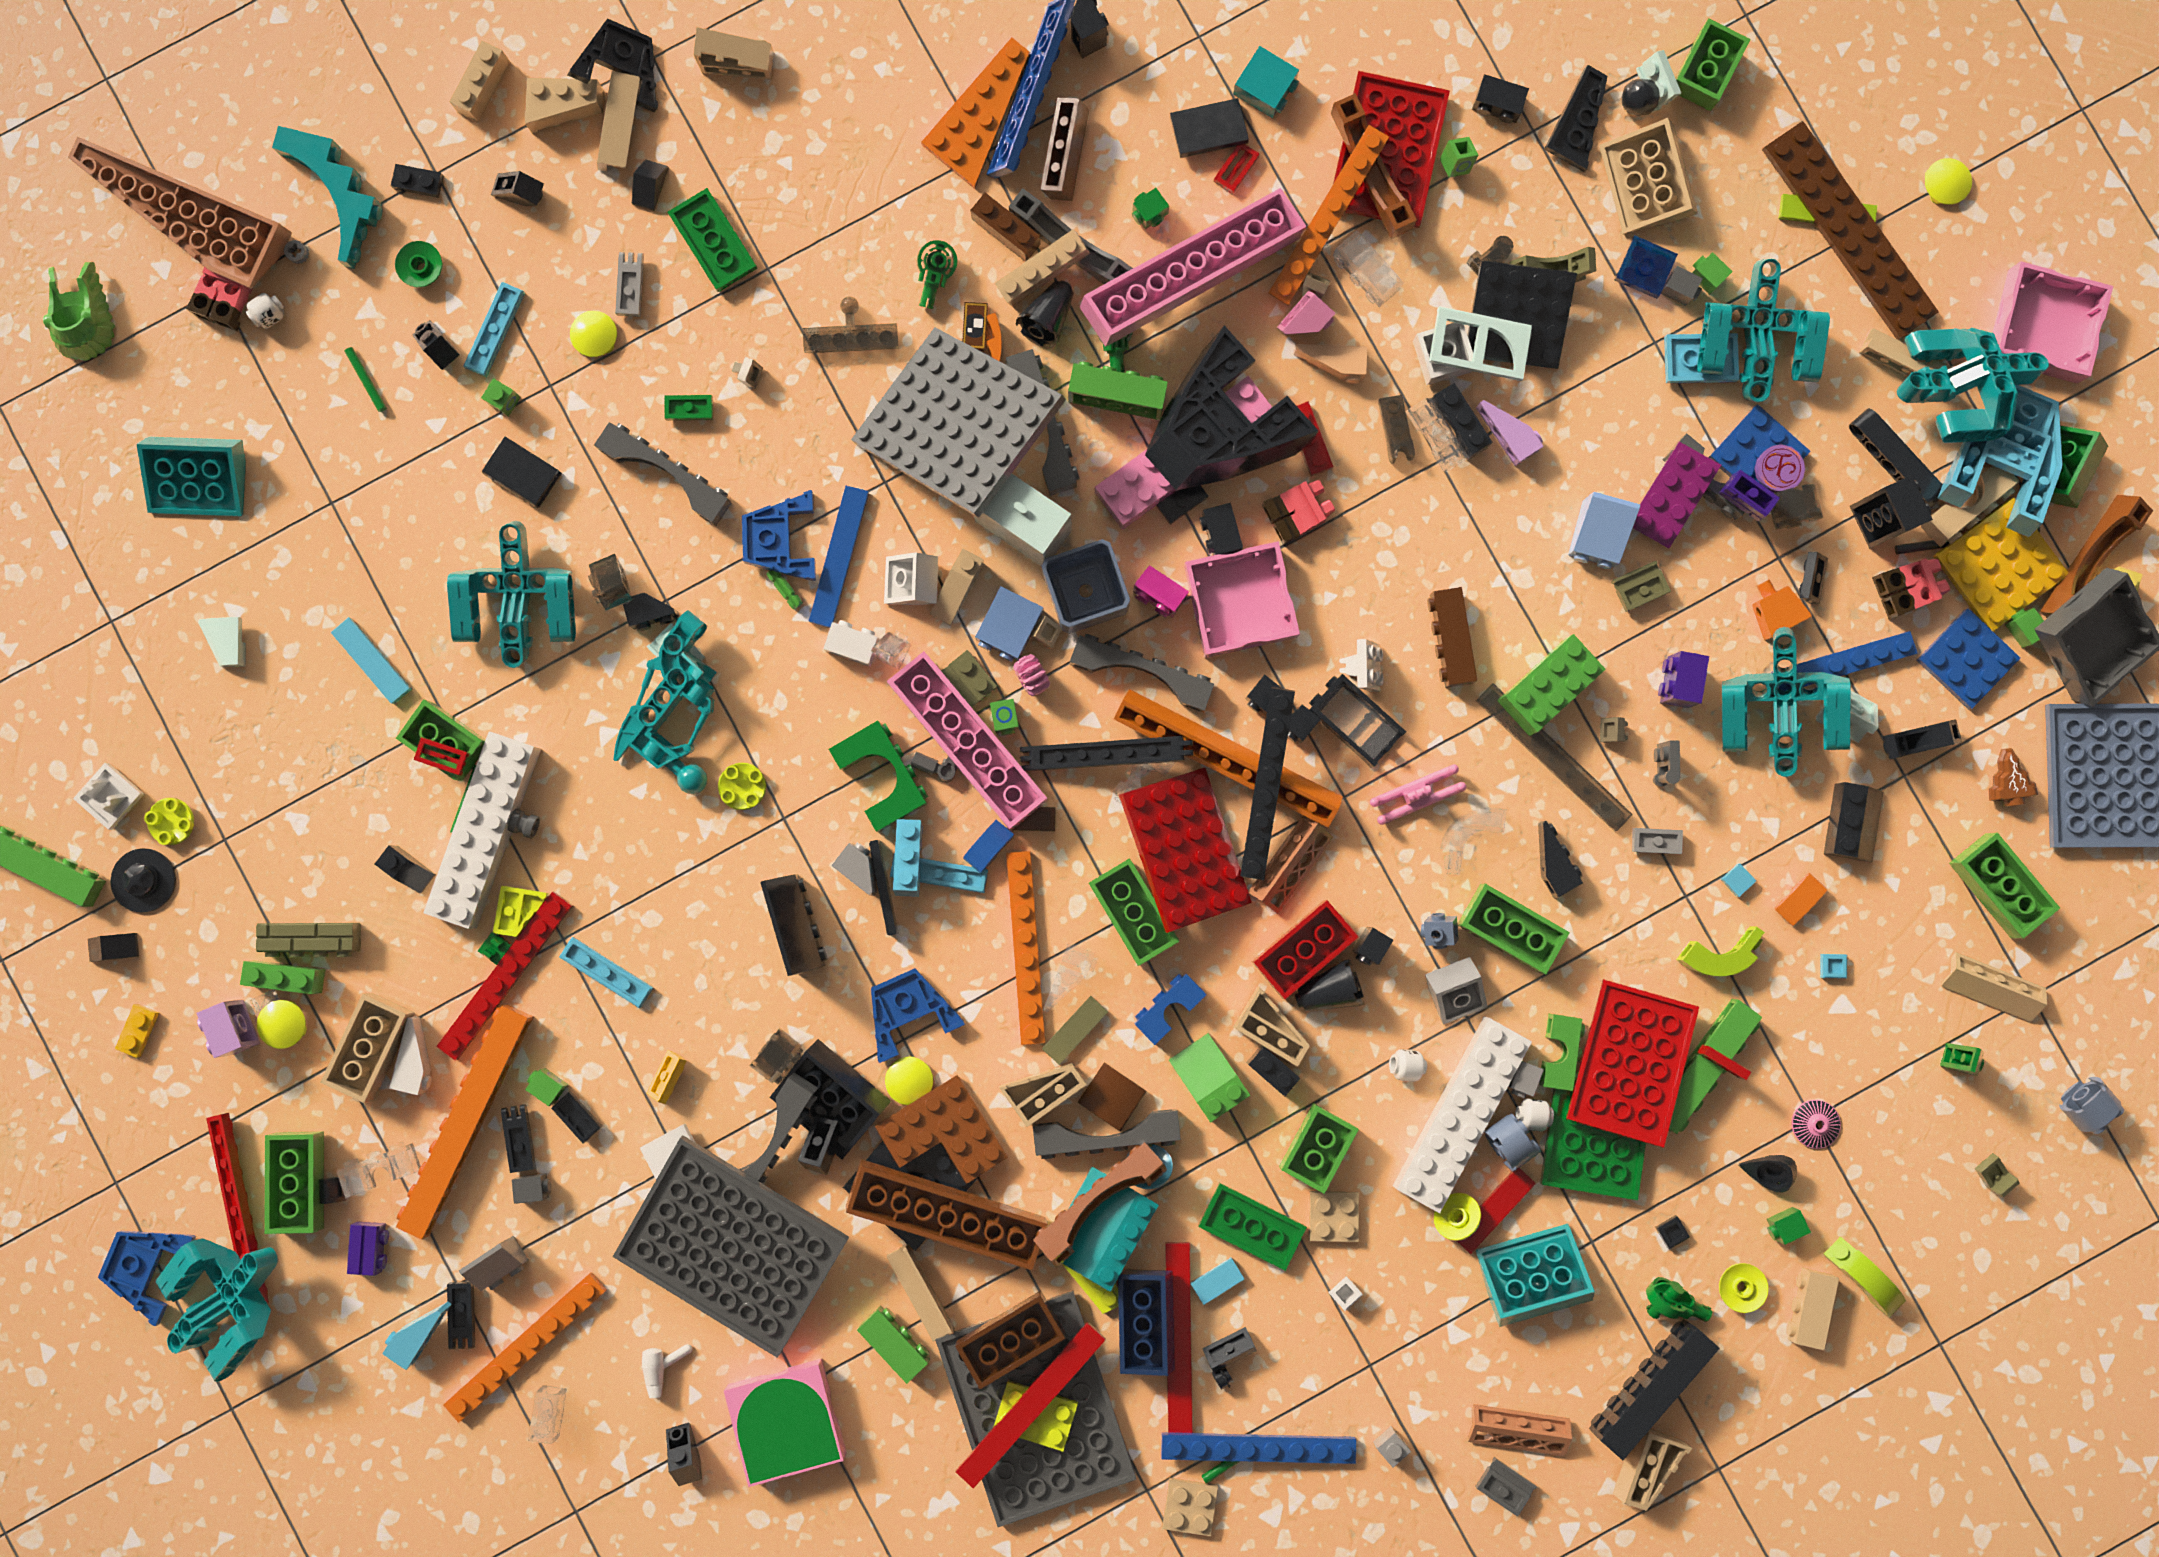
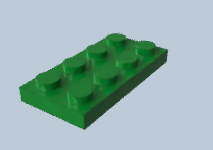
[667,188,757,292]
[1198,1182,1307,1271]

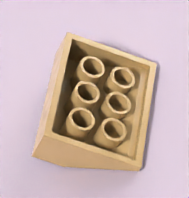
[1599,118,1698,235]

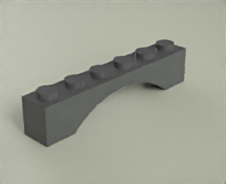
[1008,188,1133,284]
[1006,349,1080,496]
[594,422,732,526]
[1070,634,1214,713]
[739,1072,818,1184]
[1033,1109,1181,1159]

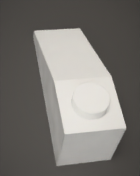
[390,1016,432,1095]

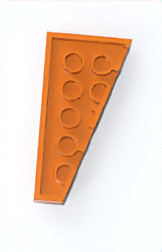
[921,37,1030,189]

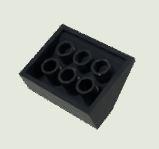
[760,874,827,976]
[769,1039,891,1160]

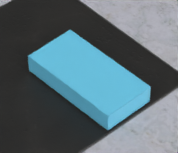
[1190,1257,1244,1305]

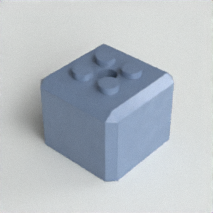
[1041,539,1130,634]

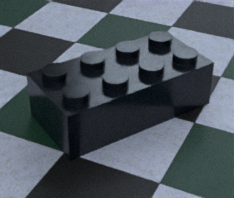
[1849,475,1933,549]

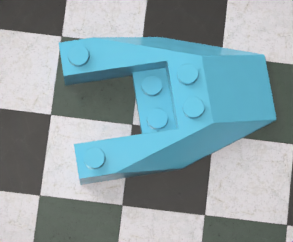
[1938,385,2062,537]

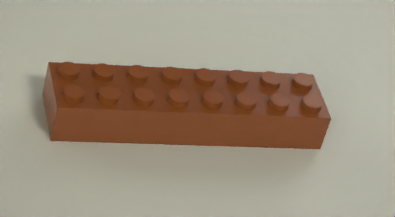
[846,1159,1048,1270]

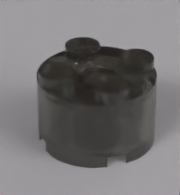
[1770,484,1823,530]
[749,1027,803,1084]

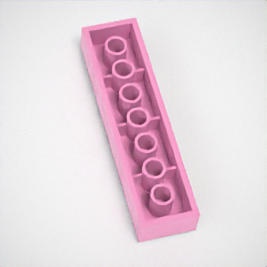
[1095,376,1272,530]
[887,651,1047,831]

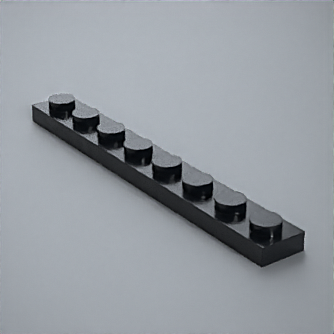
[1240,687,1295,880]

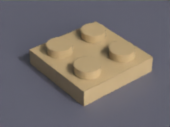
[1309,1191,1359,1242]
[1162,1477,1218,1536]

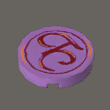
[1755,445,1805,493]

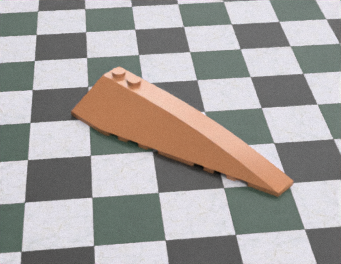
[68,136,293,289]

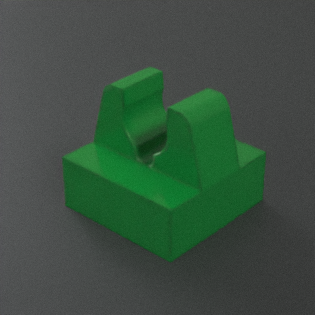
[478,932,512,965]

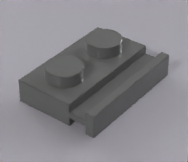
[1475,1457,1537,1517]

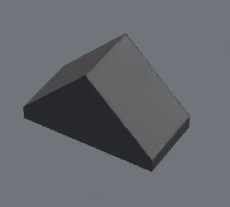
[631,159,669,211]
[87,933,139,962]

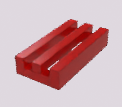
[1213,144,1260,195]
[413,737,470,776]
[1697,1045,1751,1081]

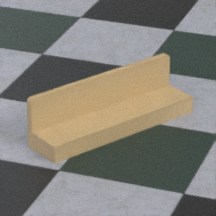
[597,71,640,171]
[1859,328,1953,377]
[1942,952,2047,1022]
[886,1244,955,1342]

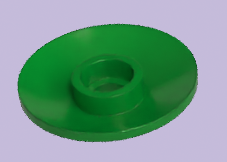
[395,241,443,288]

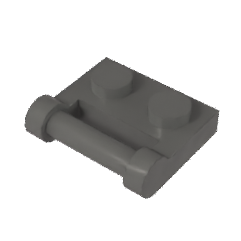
[1653,740,1680,787]

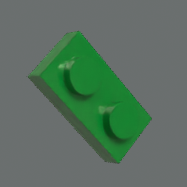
[664,395,713,421]

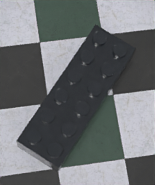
[1588,1319,1720,1461]

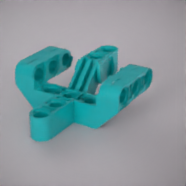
[1697,258,1830,402]
[1897,327,2049,443]
[447,520,576,668]
[1722,627,1851,777]
[156,1238,278,1382]

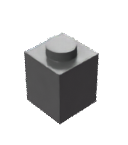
[1661,266,1703,306]
[511,1173,551,1204]

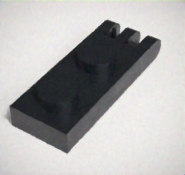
[501,1104,536,1173]
[447,1282,475,1350]

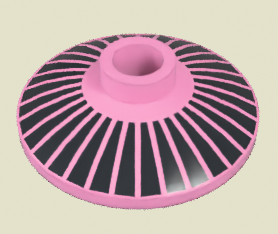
[1791,1100,1841,1149]

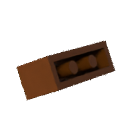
[970,192,1041,262]

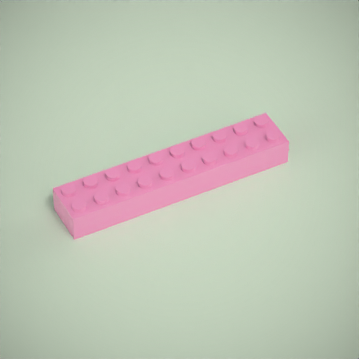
[1080,188,1307,347]

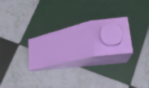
[1476,400,1543,466]

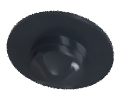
[110,848,176,912]

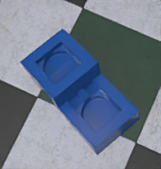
[963,819,1014,874]

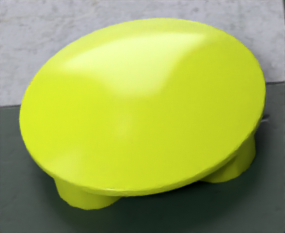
[1925,158,1972,205]
[570,311,617,357]
[718,762,766,810]
[144,798,194,845]
[257,1000,307,1049]
[885,1056,934,1105]

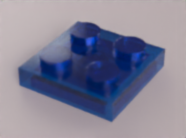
[1614,235,1678,299]

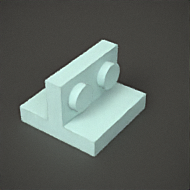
[1816,691,1878,743]

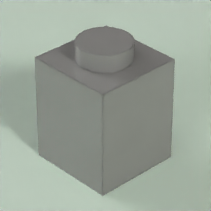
[1508,1061,1544,1098]
[1373,1426,1411,1468]

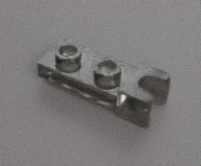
[1378,395,1415,464]

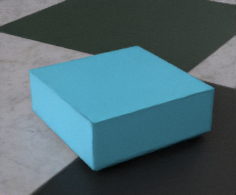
[1720,863,1756,897]
[1820,954,1847,979]

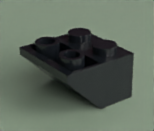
[1071,0,1109,59]

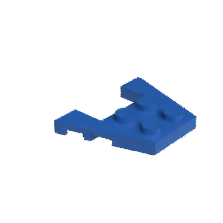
[742,490,816,581]
[871,968,965,1063]
[97,1230,196,1326]

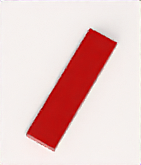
[1457,1168,1536,1254]

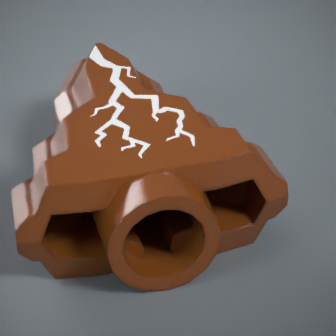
[1989,748,2038,807]

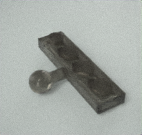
[803,296,899,353]

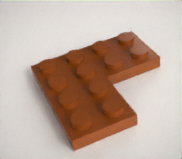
[874,1075,1008,1184]

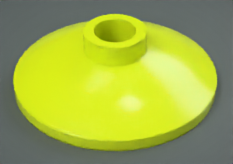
[1434,1193,1481,1241]
[1719,1263,1768,1313]

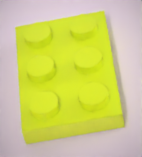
[994,1380,1078,1451]

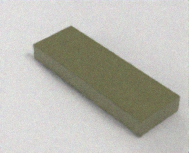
[1042,995,1108,1065]

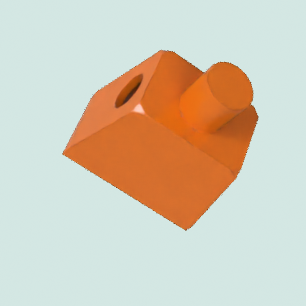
[1752,579,1812,640]

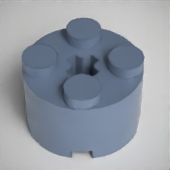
[2059,1077,2124,1134]
[1484,1113,1541,1172]

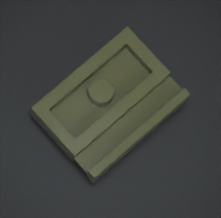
[1611,561,1671,612]
[941,650,997,708]

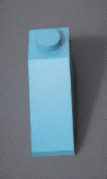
[382,1302,452,1370]

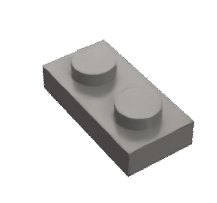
[1632,828,1683,854]

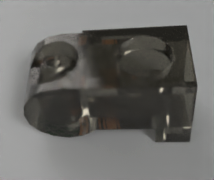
[1466,236,1514,276]

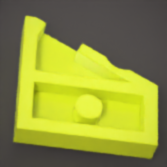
[493,886,549,937]

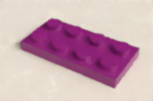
[1633,441,1721,548]

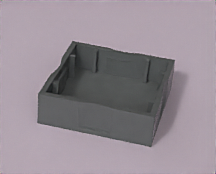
[2034,568,2159,707]

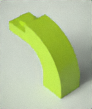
[1676,926,1765,976]
[1824,1237,1906,1318]

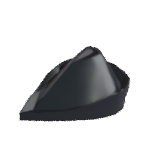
[1738,1155,1797,1193]

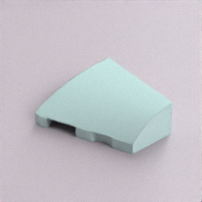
[198,617,246,667]

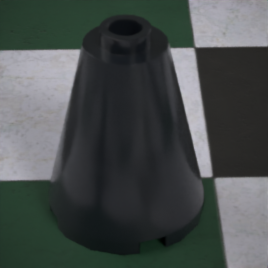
[1015,280,1074,348]
[1295,959,1365,1011]

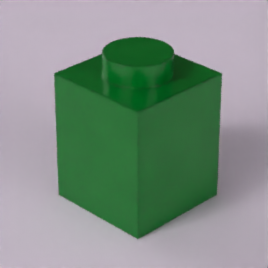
[1767,1207,1811,1245]

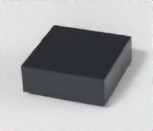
[319,1176,346,1204]
[1655,1215,1690,1249]

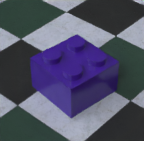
[1658,651,1710,708]

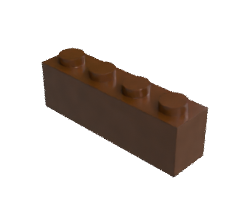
[1040,98,1089,201]
[1427,587,1478,688]

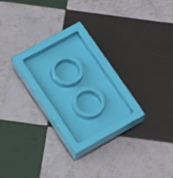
[1664,333,1739,383]

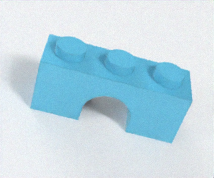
[893,819,923,897]

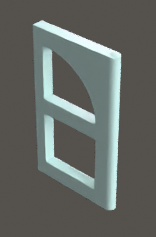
[1429,306,1532,381]

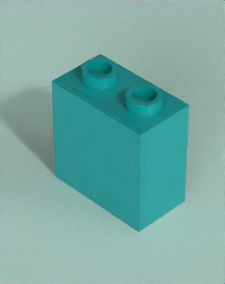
[1233,45,1300,118]

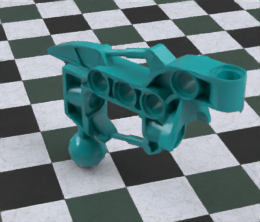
[613,610,717,795]

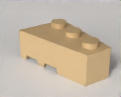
[693,27,774,80]
[525,78,604,134]
[1233,986,1310,1067]
[999,1063,1087,1127]
[1613,1429,1693,1511]

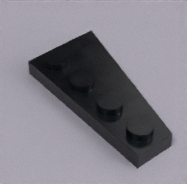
[1544,65,1608,172]

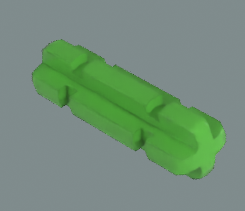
[766,570,803,610]

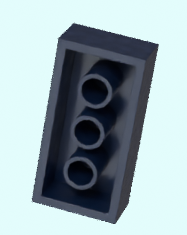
[1118,1269,1175,1376]

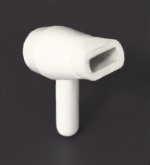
[642,1344,692,1398]

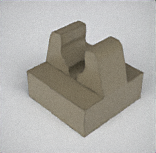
[1302,272,1330,299]
[731,357,763,389]
[1600,717,1628,743]

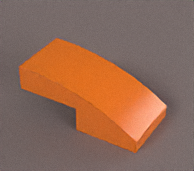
[986,313,1003,362]
[1774,872,1828,926]

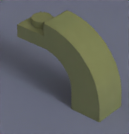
[1509,246,1596,282]

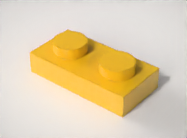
[115,1004,160,1058]
[647,1050,687,1105]

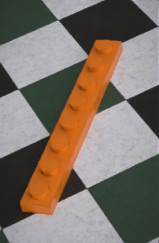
[1268,125,1389,306]
[1006,851,1045,1045]
[443,1272,607,1423]

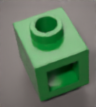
[1131,187,1169,229]

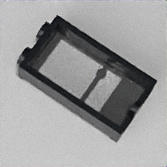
[1309,674,1407,768]

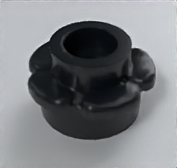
[1211,1367,1232,1390]

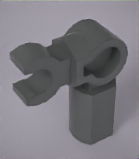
[911,751,957,783]

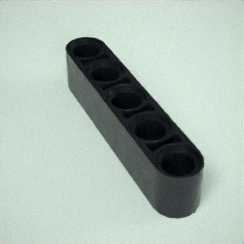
[1849,408,1943,508]

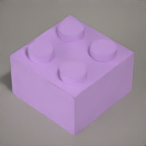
[196,1000,260,1058]

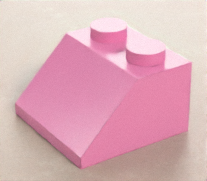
[1277,291,1335,334]

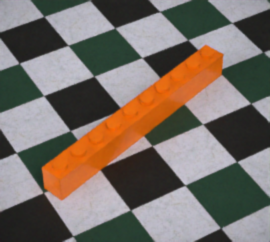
[1114,689,1343,828]
[396,1005,534,1240]

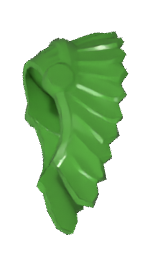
[43,262,115,361]

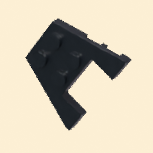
[567,18,658,113]

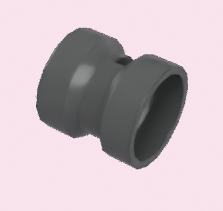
[508,809,540,839]

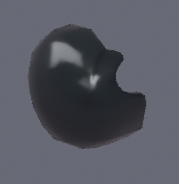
[1621,79,1660,116]

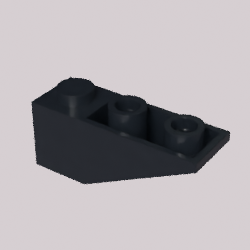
[1538,821,1583,898]

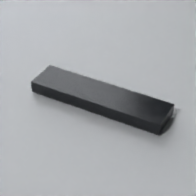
[869,840,899,936]

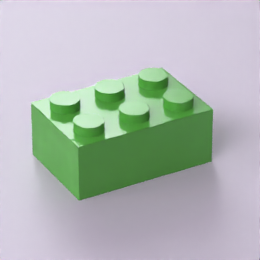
[1675,18,1751,111]
[395,699,486,781]
[1279,1103,1359,1194]

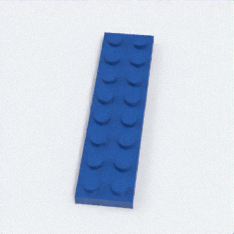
[986,0,1076,179]

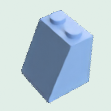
[1568,492,1640,569]

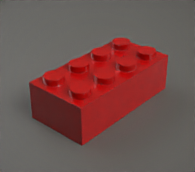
[1251,900,1359,1000]

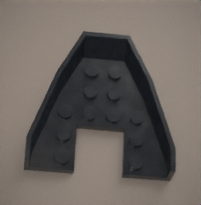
[1145,325,1319,490]

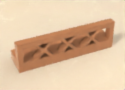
[1248,815,1334,914]
[1468,1404,1572,1456]

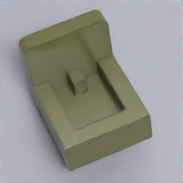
[1974,1153,2020,1197]

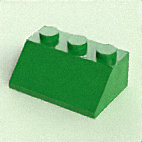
[2050,425,2109,508]

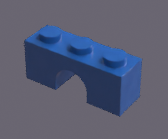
[1134,973,1207,1045]

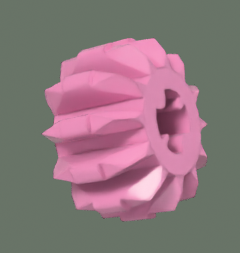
[1014,654,1050,696]

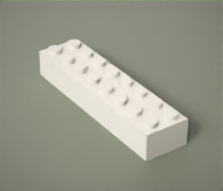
[423,731,541,929]
[1393,1016,1532,1213]

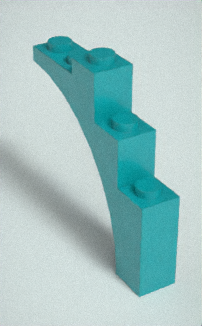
[272,126,383,269]

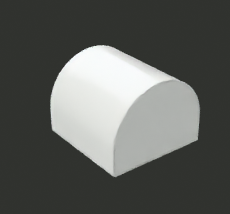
[1328,1276,1363,1311]

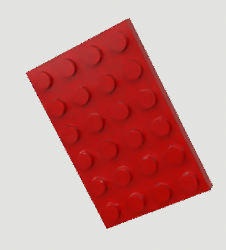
[1333,70,1450,228]
[1119,767,1252,933]
[1566,979,1699,1148]

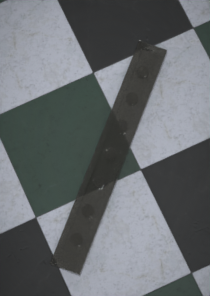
[1475,683,1633,832]

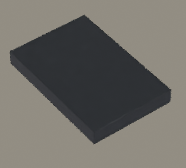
[1170,98,1249,158]

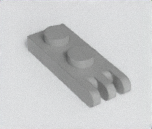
[615,252,644,317]

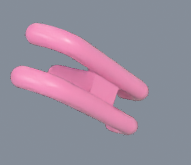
[1370,764,1467,825]

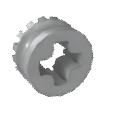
[284,240,309,264]

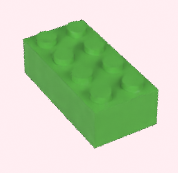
[1068,361,1168,420]
[1497,634,1606,736]
[1949,832,2060,939]
[1088,858,1179,966]
[1458,883,1570,974]
[264,1131,324,1234]

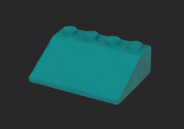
[136,436,246,516]
[1062,1167,1159,1292]
[1475,1223,1595,1327]

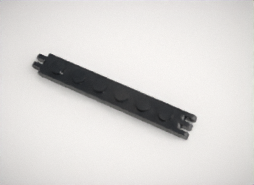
[1020,736,1194,772]

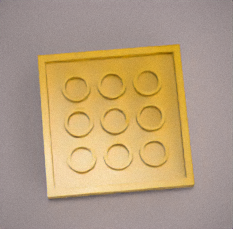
[1933,498,2068,631]

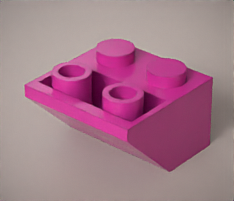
[1133,565,1189,618]

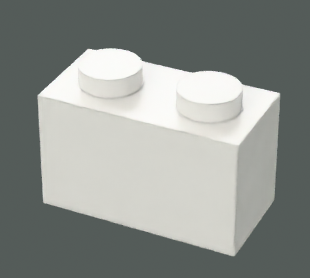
[823,620,880,667]

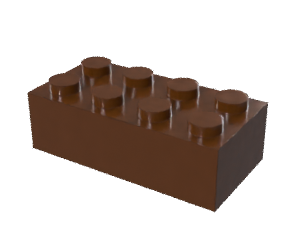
[955,1290,1066,1389]

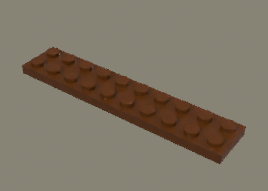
[1762,121,1939,340]

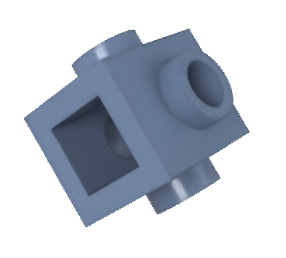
[1421,913,1459,949]

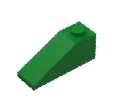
[1940,1043,1984,1076]

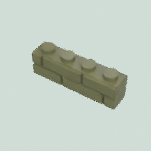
[256,923,361,957]

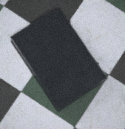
[482,436,562,508]

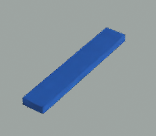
[809,485,869,628]

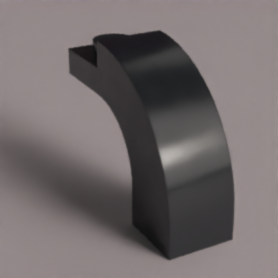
[1883,719,1962,759]

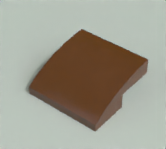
[1077,1062,1147,1131]

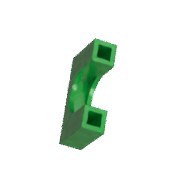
[828,720,929,833]

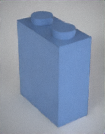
[975,586,1044,662]

